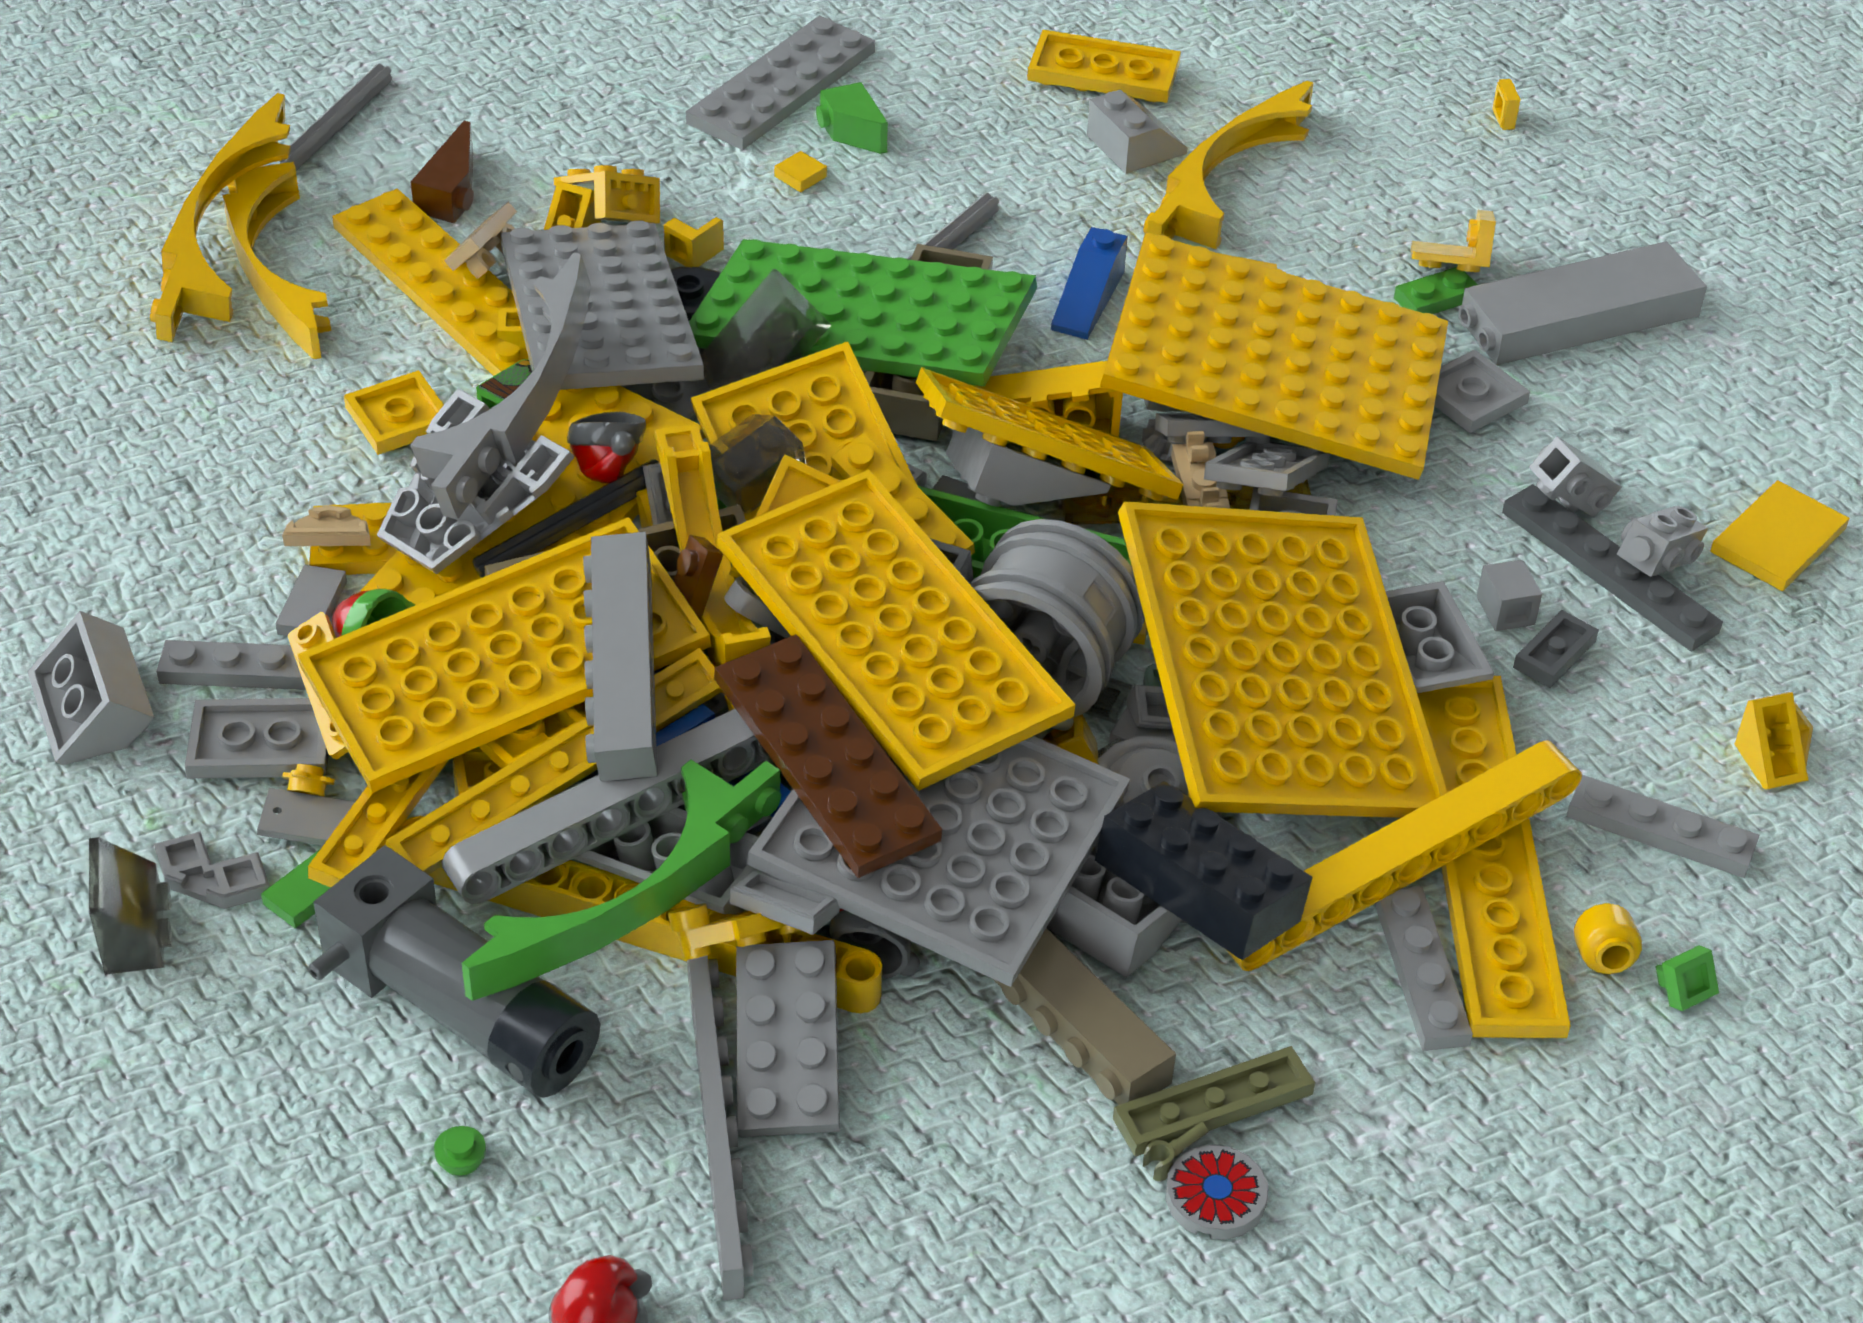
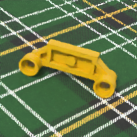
[668,903,800,960]

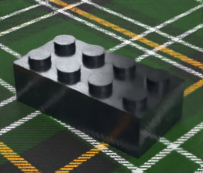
[1094,781,1313,960]

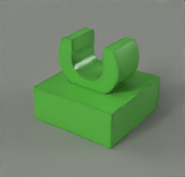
[1655,945,1719,1011]

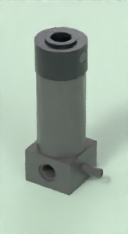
[309,845,601,1098]

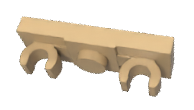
[444,201,517,279]
[1171,431,1231,509]

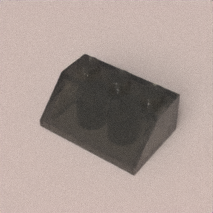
[700,269,832,390]

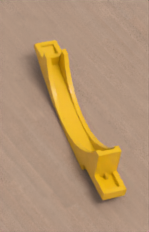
[1143,81,1314,249]
[150,93,291,342]
[222,162,331,359]
[654,423,771,711]

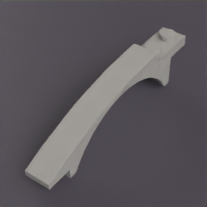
[410,252,591,519]

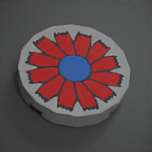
[1165,1145,1268,1240]

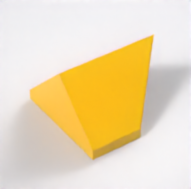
[1734,692,1813,789]

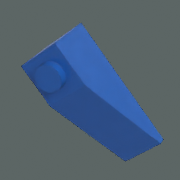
[1051,227,1128,340]

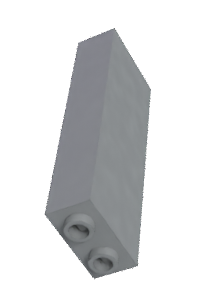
[1459,241,1707,365]

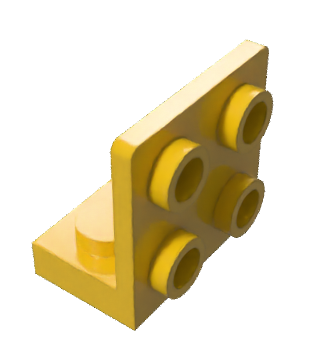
[553,165,660,224]
[1411,210,1496,272]

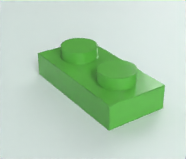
[1394,267,1478,314]

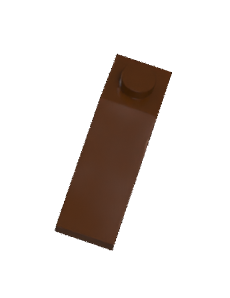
[410,121,474,223]

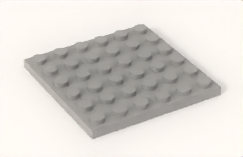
[747,731,1131,987]

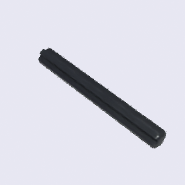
[472,459,659,578]

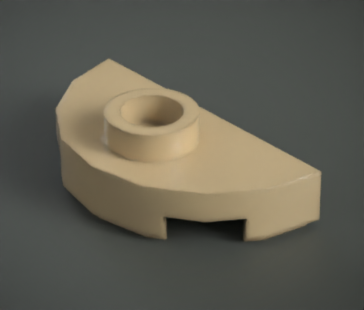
[282,505,371,546]

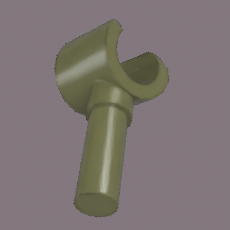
[1142,1122,1209,1181]

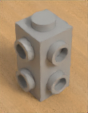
[1529,436,1622,518]
[1617,506,1708,577]

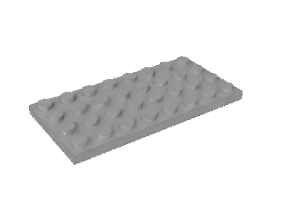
[501,221,704,390]

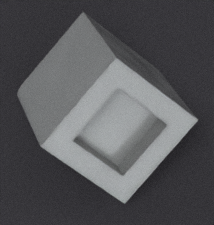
[1477,560,1542,631]

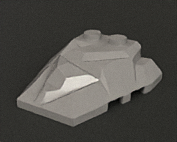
[377,388,574,574]

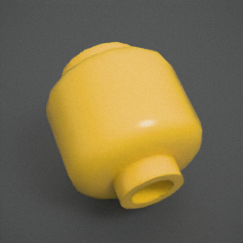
[1574,903,1642,974]

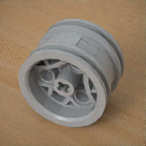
[970,519,1145,717]

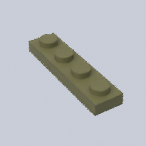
[1113,1046,1315,1157]

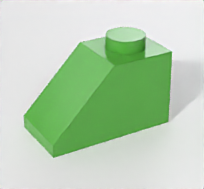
[816,82,888,154]

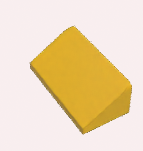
[1043,714,1099,765]

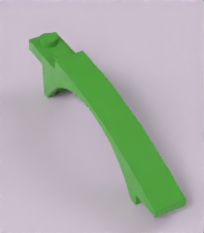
[461,759,781,1001]

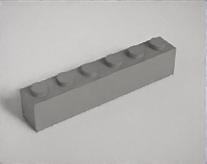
[583,532,658,781]

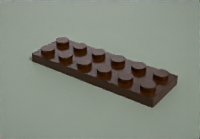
[714,634,943,878]

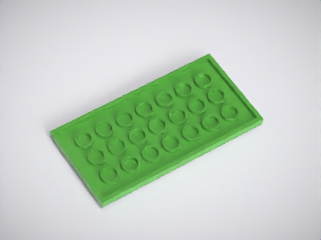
[689,239,1037,387]

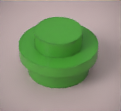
[434,1126,486,1176]

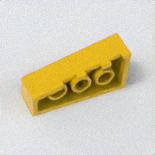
[973,361,1123,437]

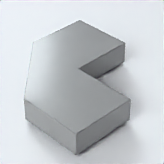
[154,831,270,909]

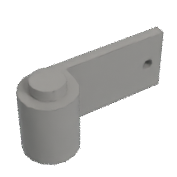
[257,787,366,846]

